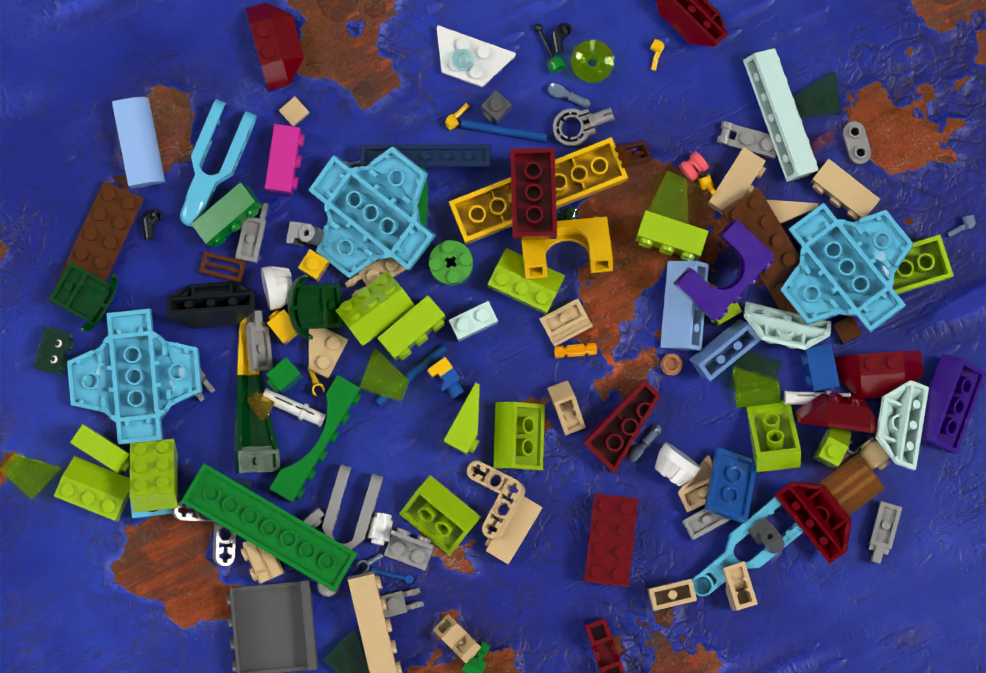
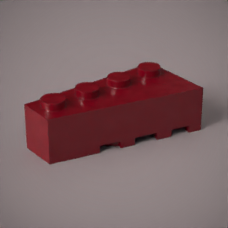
[581,379,661,474]

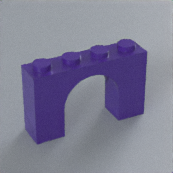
[673,219,775,321]

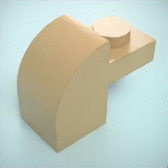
[433,614,481,663]

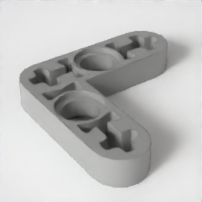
[172,501,236,566]

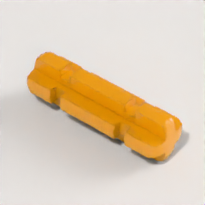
[554,343,597,358]

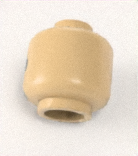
[859,437,890,470]

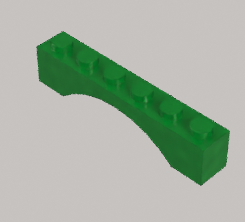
[269,375,362,503]

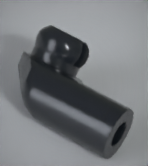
[551,23,572,54]
[142,209,163,240]

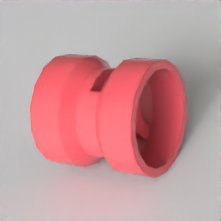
[679,151,709,182]

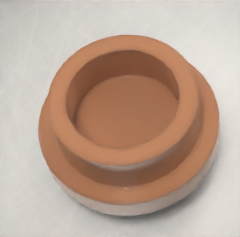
[660,354,683,376]

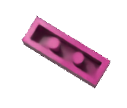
[265,124,305,195]

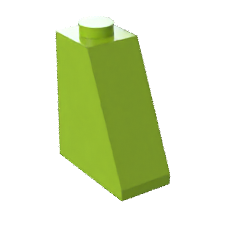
[70,424,130,474]
[812,427,852,468]

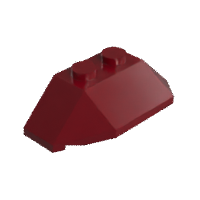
[656,0,729,47]
[246,3,304,91]
[834,351,923,399]
[795,392,878,433]
[774,481,852,564]

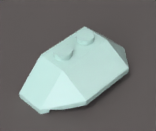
[744,302,831,350]
[875,380,929,471]

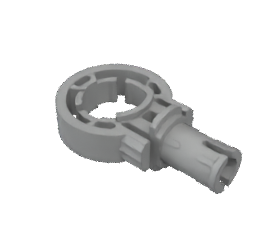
[553,107,615,147]

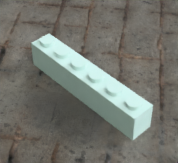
[743,48,819,182]

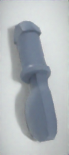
[547,83,591,108]
[628,425,661,462]

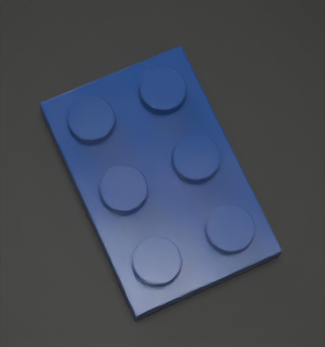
[704,447,756,524]

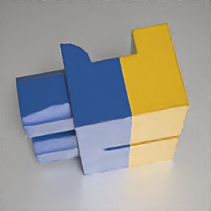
[427,357,464,399]

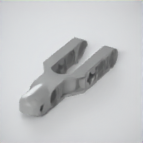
[317,464,384,597]

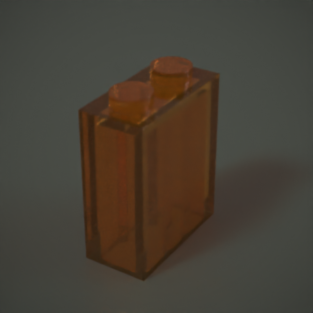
[817,453,886,516]

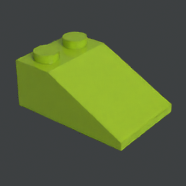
[444,383,480,455]
[746,401,801,472]

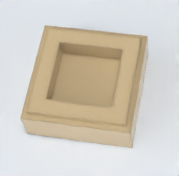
[279,96,310,127]

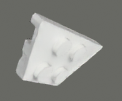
[437,25,516,88]

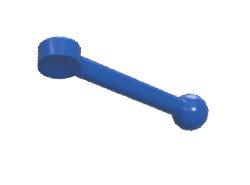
[368,566,414,584]

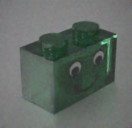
[33,326,75,376]

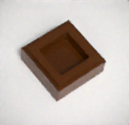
[832,316,862,345]

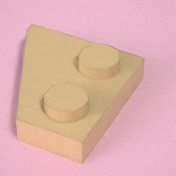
[309,328,348,379]

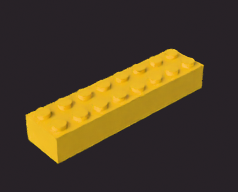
[449,137,628,245]

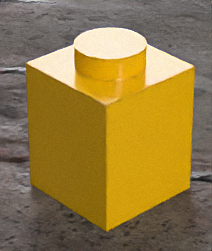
[298,249,330,282]
[267,309,298,345]

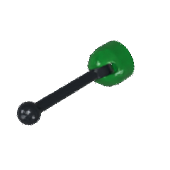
[534,24,566,74]

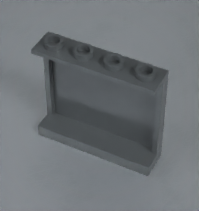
[226,580,318,673]

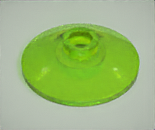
[571,40,614,83]

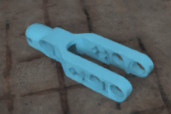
[180,99,257,227]
[692,496,803,597]

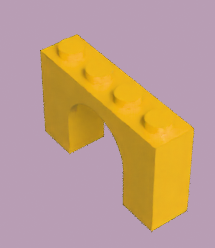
[521,217,613,279]

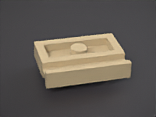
[539,299,593,347]

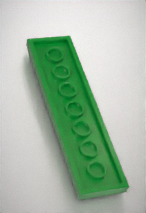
[181,463,358,592]

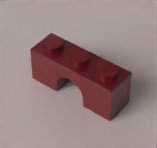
[584,618,625,673]

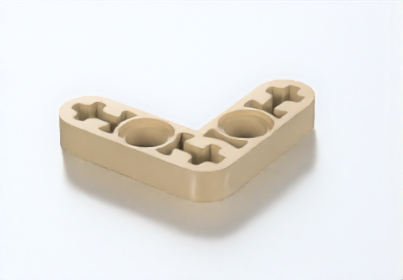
[467,461,525,540]

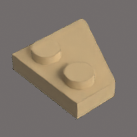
[678,456,713,513]

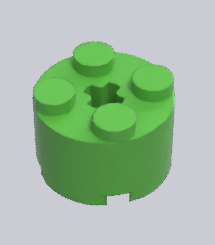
[429,240,473,286]

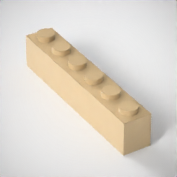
[348,571,402,673]

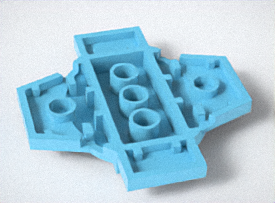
[308,147,436,278]
[780,203,914,333]
[67,309,203,445]

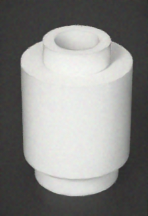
[367,512,393,546]

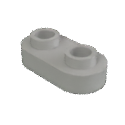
[842,121,871,165]

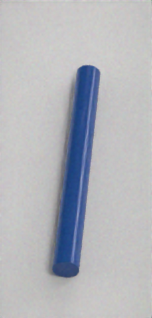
[461,119,547,142]
[375,344,448,407]

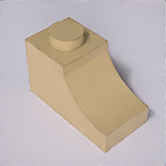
[547,380,586,436]
[722,561,758,611]

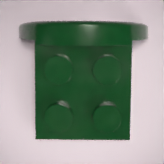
[48,262,118,333]
[288,274,343,340]

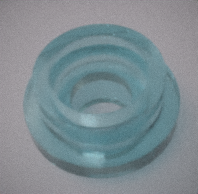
[452,49,474,71]

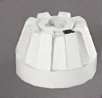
[261,266,293,310]
[655,442,701,486]

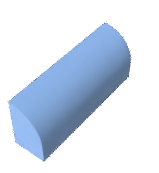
[112,97,165,189]
[660,261,709,351]

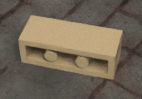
[707,147,766,215]
[810,159,880,222]
[484,497,542,564]

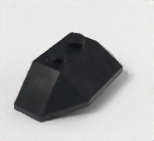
[166,281,255,329]

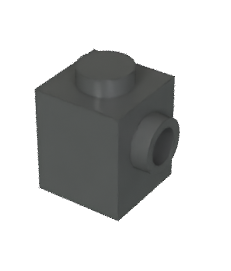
[481,90,512,124]

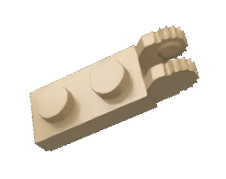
[345,257,407,297]

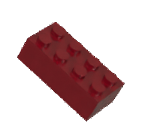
[510,148,557,240]
[584,493,639,587]

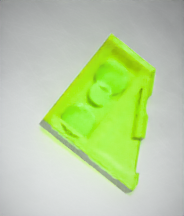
[648,170,688,224]
[360,349,409,402]
[733,366,780,408]
[0,453,61,500]

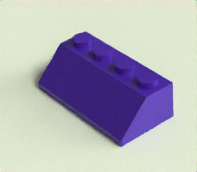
[921,354,986,454]

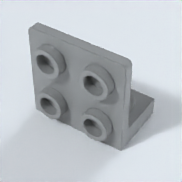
[384,528,434,570]

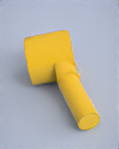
[650,39,664,71]
[445,103,469,130]
[698,174,716,195]
[307,366,325,396]

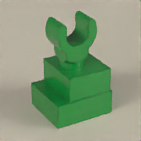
[461,642,491,673]

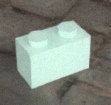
[449,301,498,342]

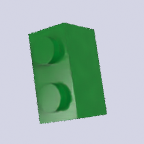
[266,357,304,394]

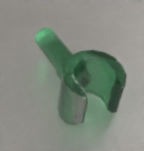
[557,207,578,220]

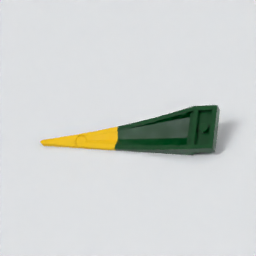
[233,317,280,474]

